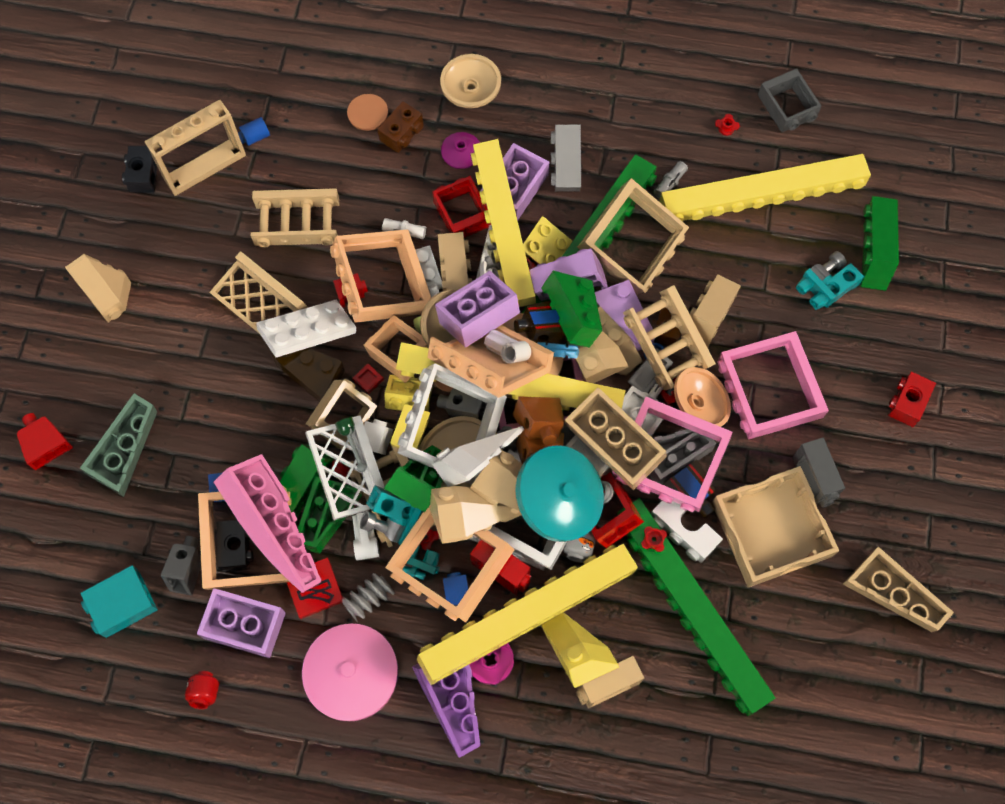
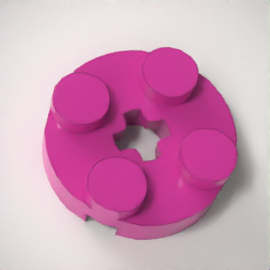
[469,643,514,685]

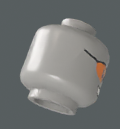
[563,533,596,563]

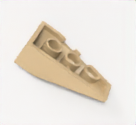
[65,254,131,323]
[567,331,628,383]
[470,450,523,514]
[430,486,522,544]

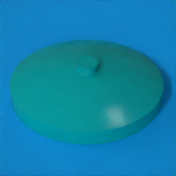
[516,445,604,542]

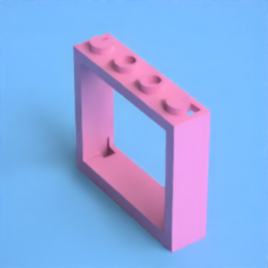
[717,331,829,440]
[612,397,732,512]

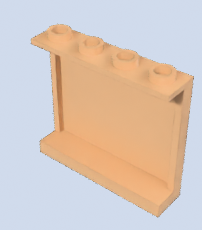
[427,325,554,398]

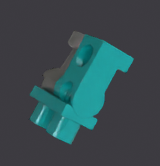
[796,251,864,310]
[360,485,423,545]

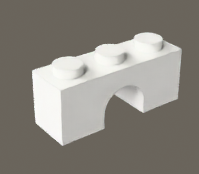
[651,501,723,563]

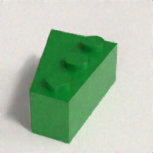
[541,270,602,348]
[280,444,334,518]
[384,445,443,512]
[298,476,362,554]

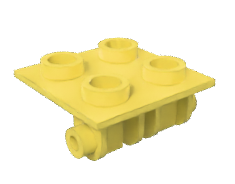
[523,216,573,264]

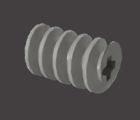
[342,573,395,623]

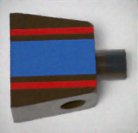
[514,300,568,345]
[663,459,716,518]

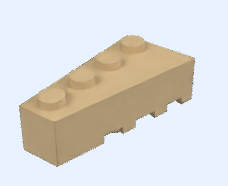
[438,232,472,291]
[843,547,954,632]

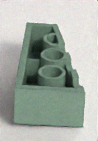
[80,394,157,497]

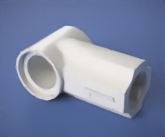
[484,330,531,364]
[352,512,380,561]

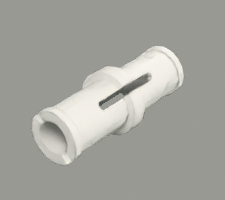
[382,218,426,240]

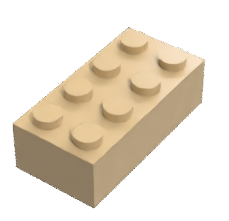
[565,388,667,490]

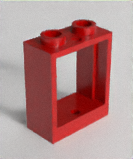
[432,176,491,238]
[591,472,644,548]
[470,539,532,596]

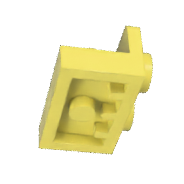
[385,375,433,412]

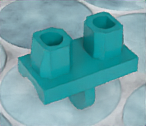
[402,545,440,580]

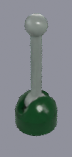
[335,417,366,472]

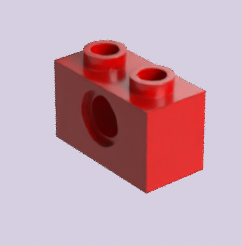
[888,371,936,427]

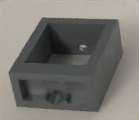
[758,69,822,132]
[792,438,845,508]

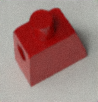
[17,413,73,470]

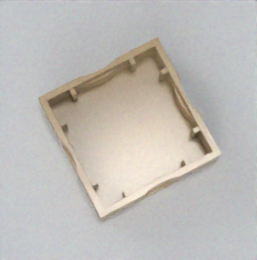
[712,466,839,588]

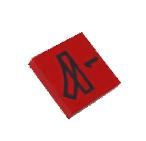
[287,557,343,619]

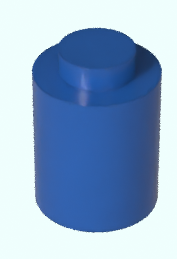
[238,117,270,146]

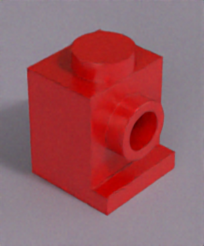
[333,273,368,308]

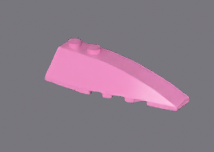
[214,454,321,593]

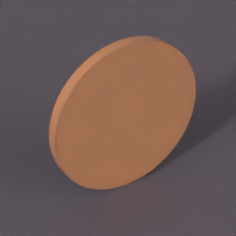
[347,94,388,131]

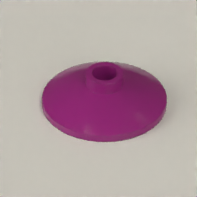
[441,132,480,169]

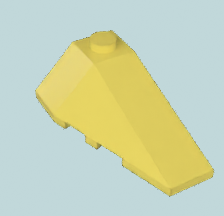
[541,612,619,688]

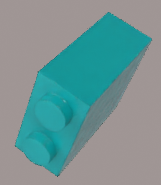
[80,565,158,638]

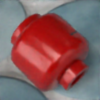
[185,671,219,709]

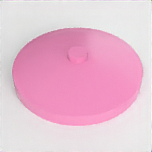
[302,624,398,721]

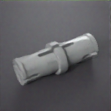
[653,161,688,199]

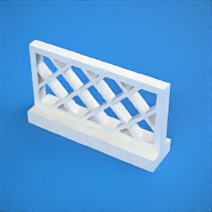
[305,415,385,520]

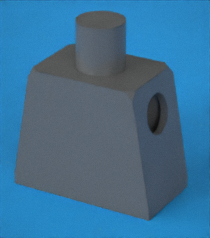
[437,388,487,421]
[161,536,201,596]

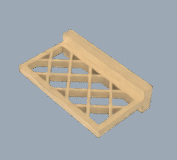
[210,251,308,334]

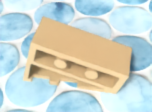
[690,274,741,348]

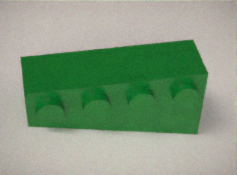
[861,196,899,291]

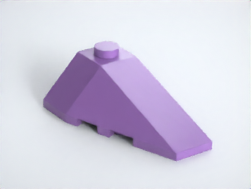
[412,663,480,758]

